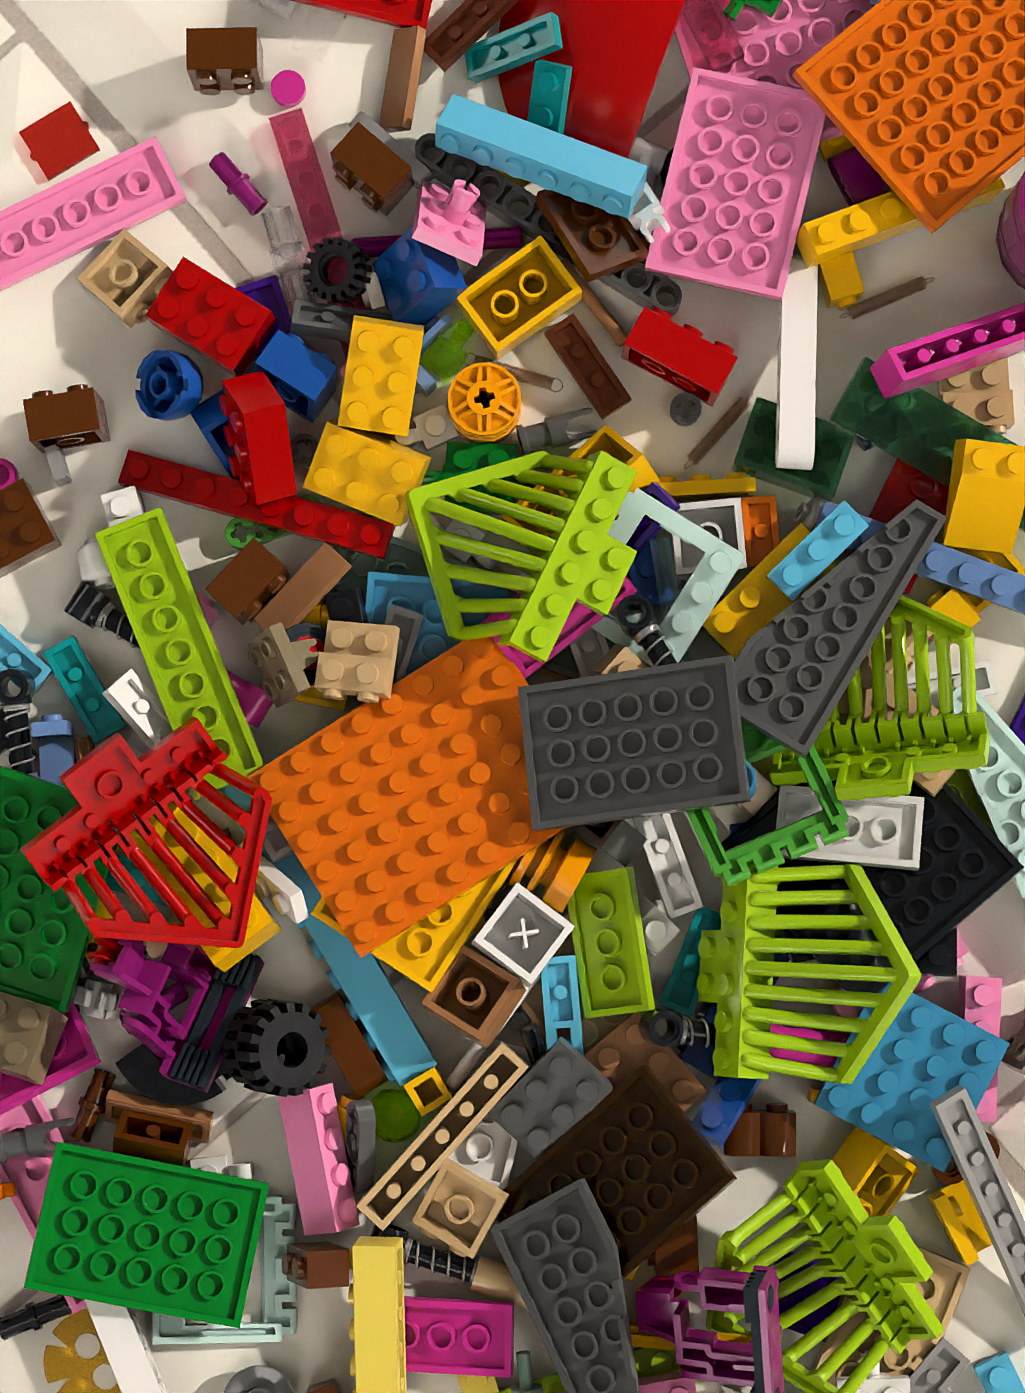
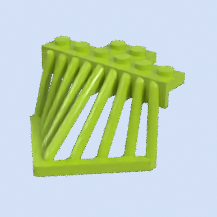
[405,450,638,663]
[769,595,990,801]
[697,863,921,1084]
[705,1159,944,1393]

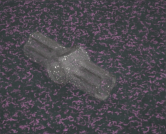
[261,206,318,315]

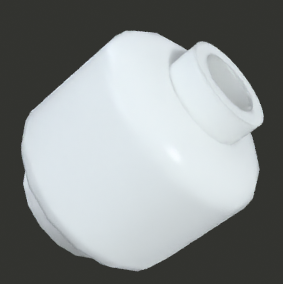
[77,537,115,591]

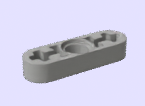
[348,111,435,189]

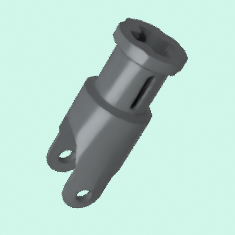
[516,408,598,456]
[0,1118,81,1163]

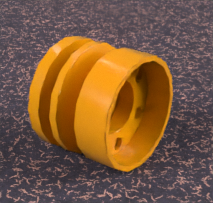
[448,362,521,444]
[508,830,597,914]

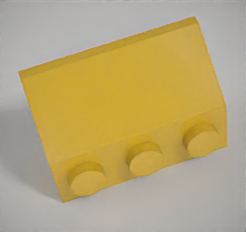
[832,1127,920,1216]

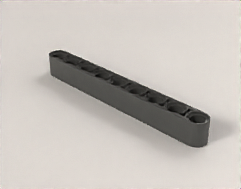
[415,133,682,316]

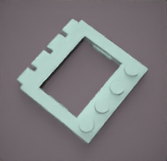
[591,488,746,667]
[153,1195,297,1345]

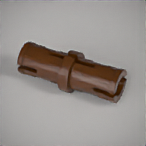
[68,1068,116,1143]

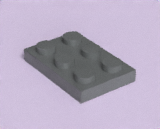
[487,1036,614,1159]

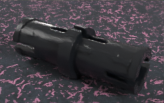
[0,1295,72,1341]

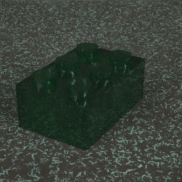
[731,397,857,501]

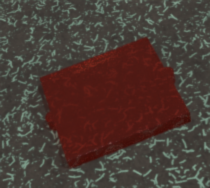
[19,101,100,181]

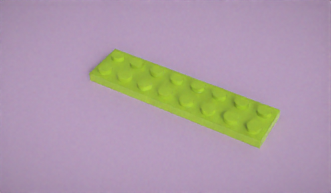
[94,507,265,797]

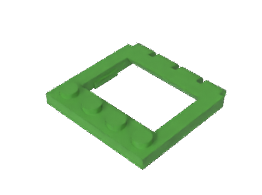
[684,724,849,887]

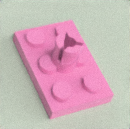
[412,179,486,267]

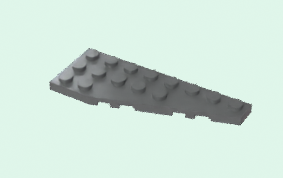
[734,499,947,758]
[489,1178,640,1393]

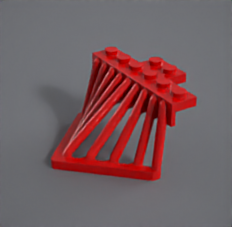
[20,716,272,948]

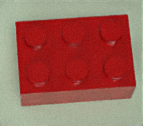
[145,257,277,377]
[621,307,738,407]
[219,370,297,505]

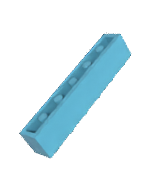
[435,94,648,219]

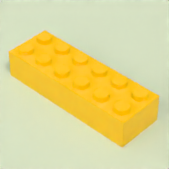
[130,791,282,972]

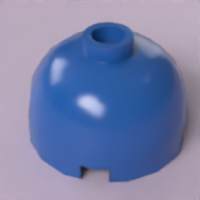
[135,350,204,421]

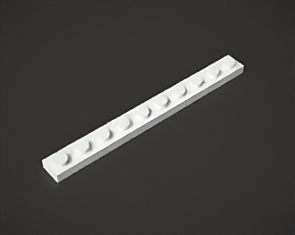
[569,628,704,919]

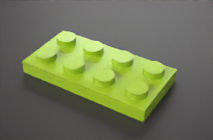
[567,866,655,1019]

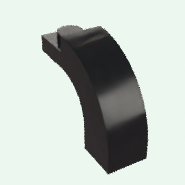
[115,1044,235,1105]

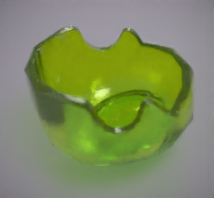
[371,1089,422,1143]

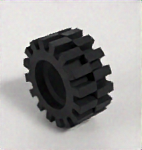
[303,237,372,304]

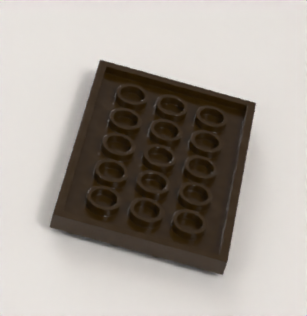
[496,1065,737,1280]

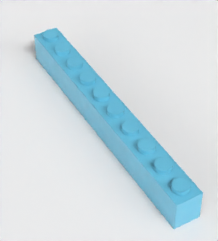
[219,785,438,1086]

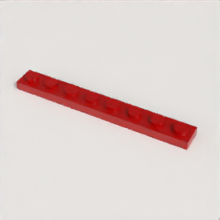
[118,449,395,560]

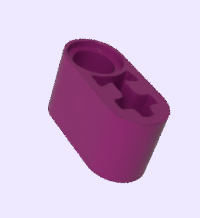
[827,146,888,207]

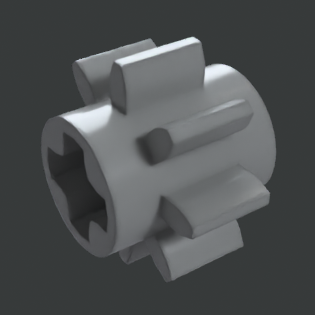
[73,978,119,1019]

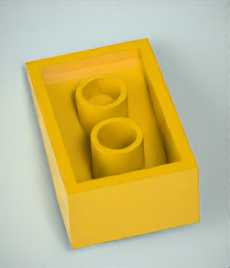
[941,439,1025,554]

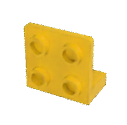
[927,1180,992,1266]

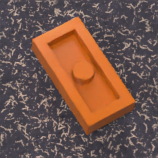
[741,495,780,569]

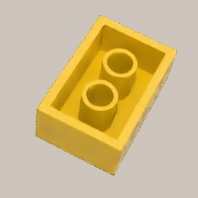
[456,235,582,361]
[337,315,424,437]
[303,418,432,527]

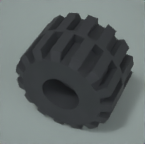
[223,999,331,1097]

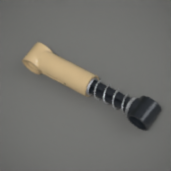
[371,1223,527,1309]

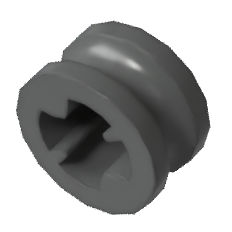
[669,392,702,426]
[290,433,319,467]

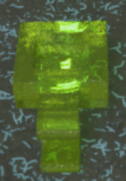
[420,319,474,384]

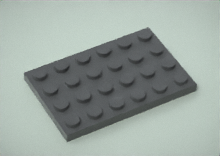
[518,655,751,832]

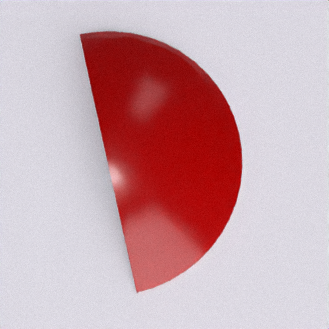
[498,0,686,159]

